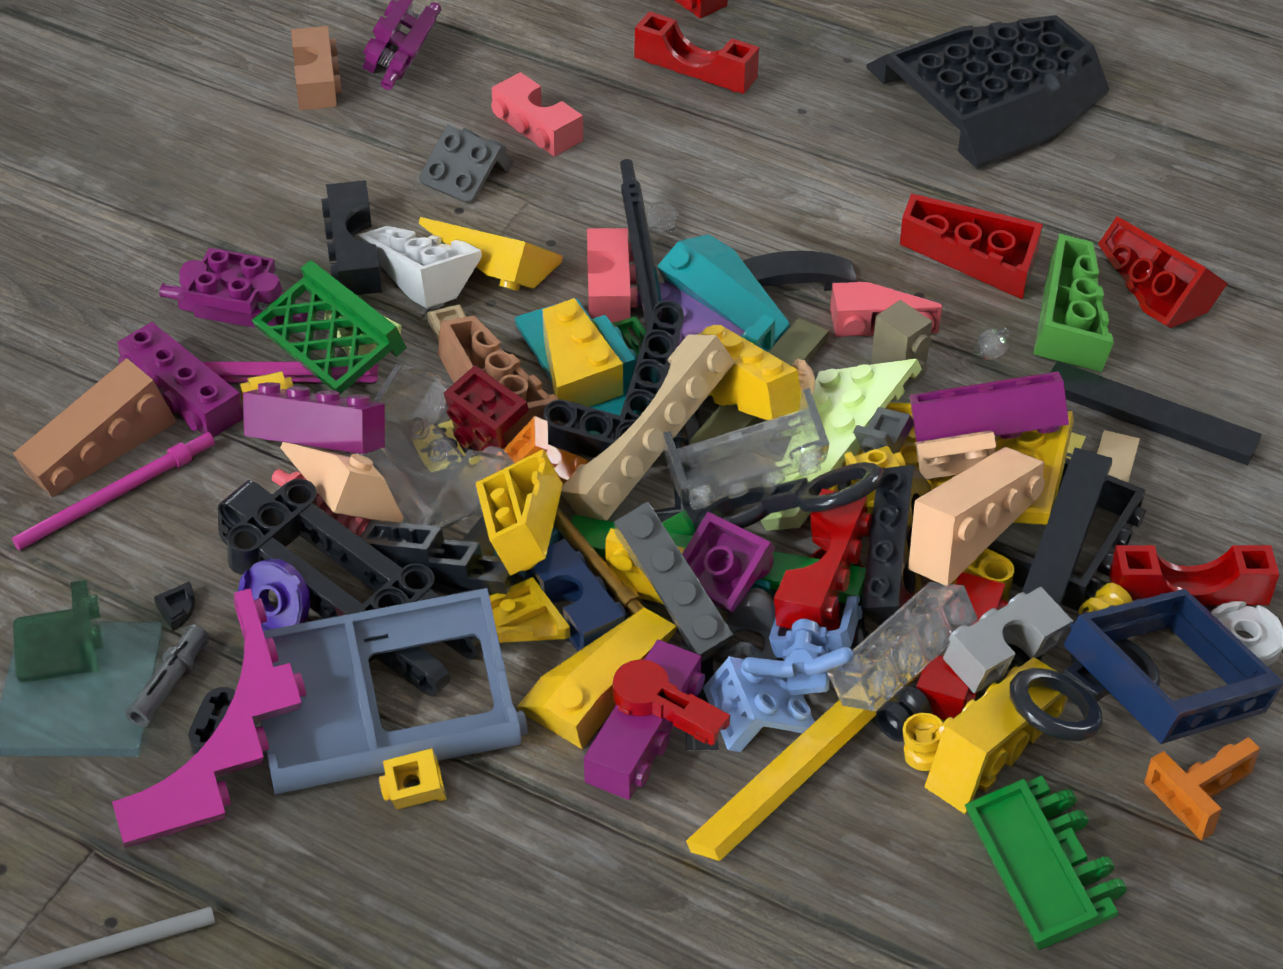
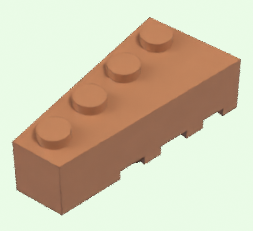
[437,315,558,444]
[13,358,177,498]

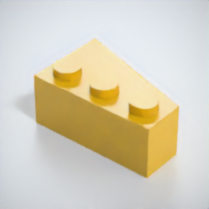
[542,298,623,407]

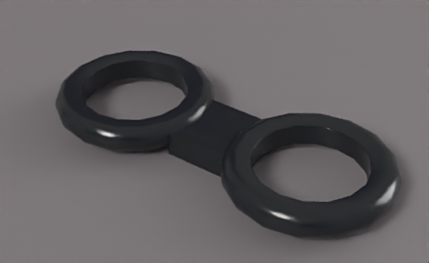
[694,462,884,530]
[1009,639,1160,742]

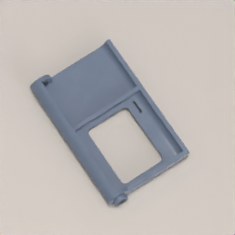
[261,588,528,794]

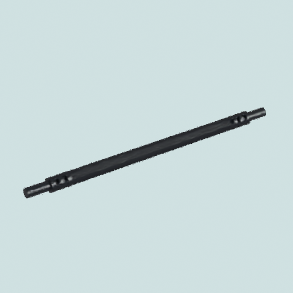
[620,159,691,477]

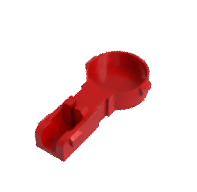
[613,659,730,745]

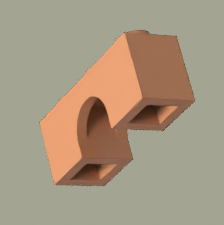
[291,26,342,110]

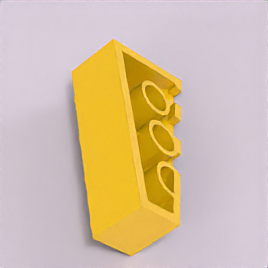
[696,325,804,422]

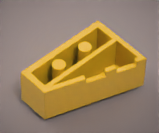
[475,449,563,576]

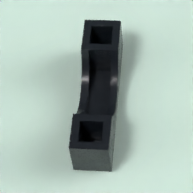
[321,180,382,295]

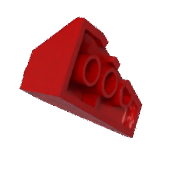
[1098,216,1228,328]

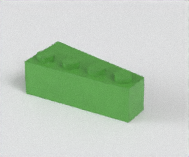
[1033,233,1114,372]

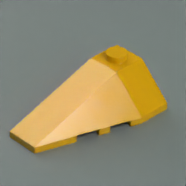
[418,217,563,292]
[517,607,677,749]

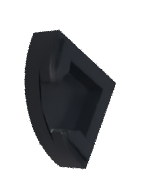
[154,581,195,631]

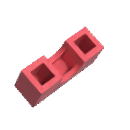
[491,72,583,157]
[587,228,637,322]

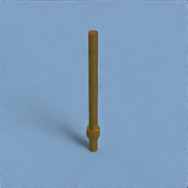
[554,508,644,616]

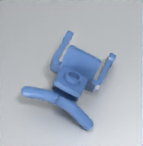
[742,595,862,695]

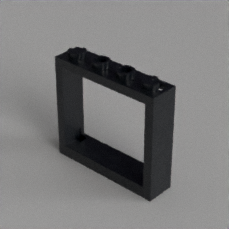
[987,458,1147,611]

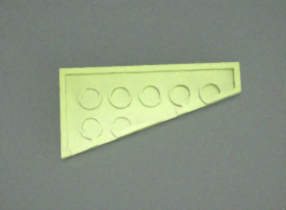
[760,359,922,531]

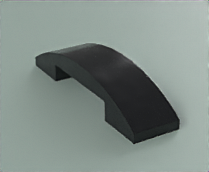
[743,251,858,291]

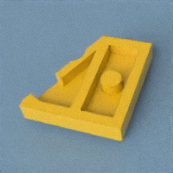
[489,577,570,643]

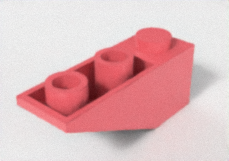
[830,282,942,337]

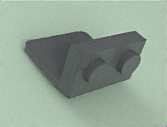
[419,124,513,204]

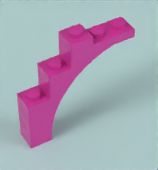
[112,588,306,848]

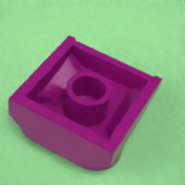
[682,512,775,613]

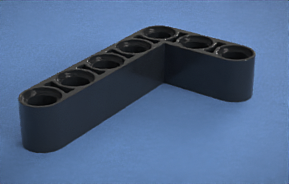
[543,300,684,458]

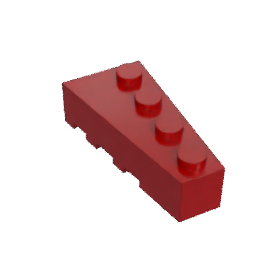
[900,193,1043,300]

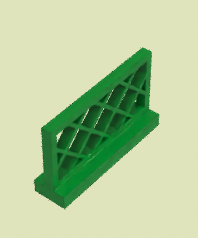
[252,260,407,395]

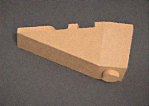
[280,442,404,523]

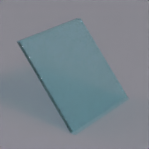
[0,621,162,757]

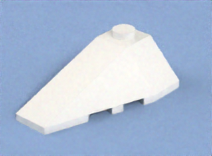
[357,226,482,309]

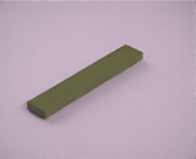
[688,318,829,465]

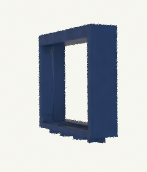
[1063,589,1283,744]

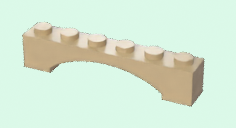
[561,335,735,521]

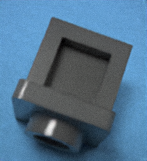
[853,407,913,454]

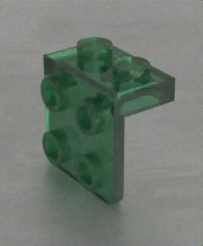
[13,579,104,683]

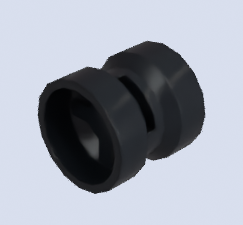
[874,685,932,742]

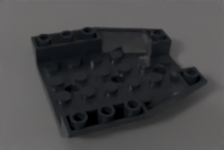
[866,15,1109,169]

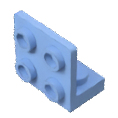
[703,656,815,752]

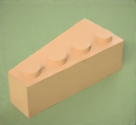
[908,447,1045,586]

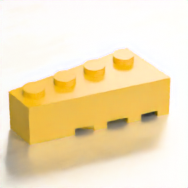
[925,657,1068,814]

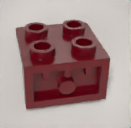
[443,365,529,467]

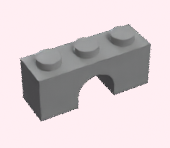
[943,587,1073,694]

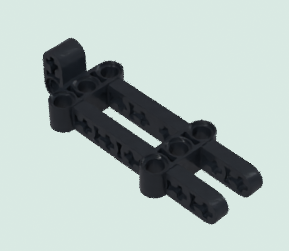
[218,479,482,697]

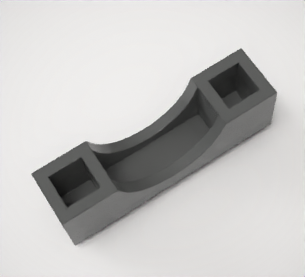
[614,502,733,662]

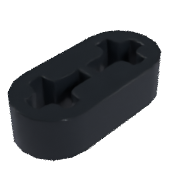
[188,687,235,755]

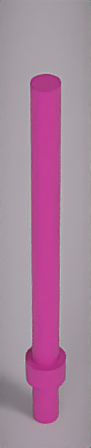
[12,432,215,551]

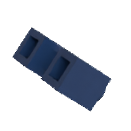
[525,539,627,652]

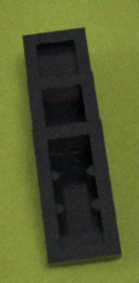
[360,520,520,595]

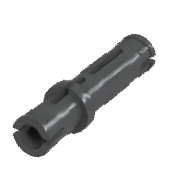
[125,624,209,727]

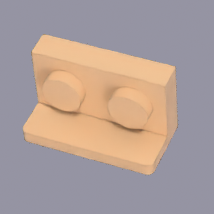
[915,430,996,479]

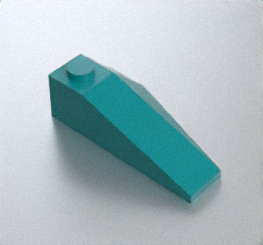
[657,234,791,345]

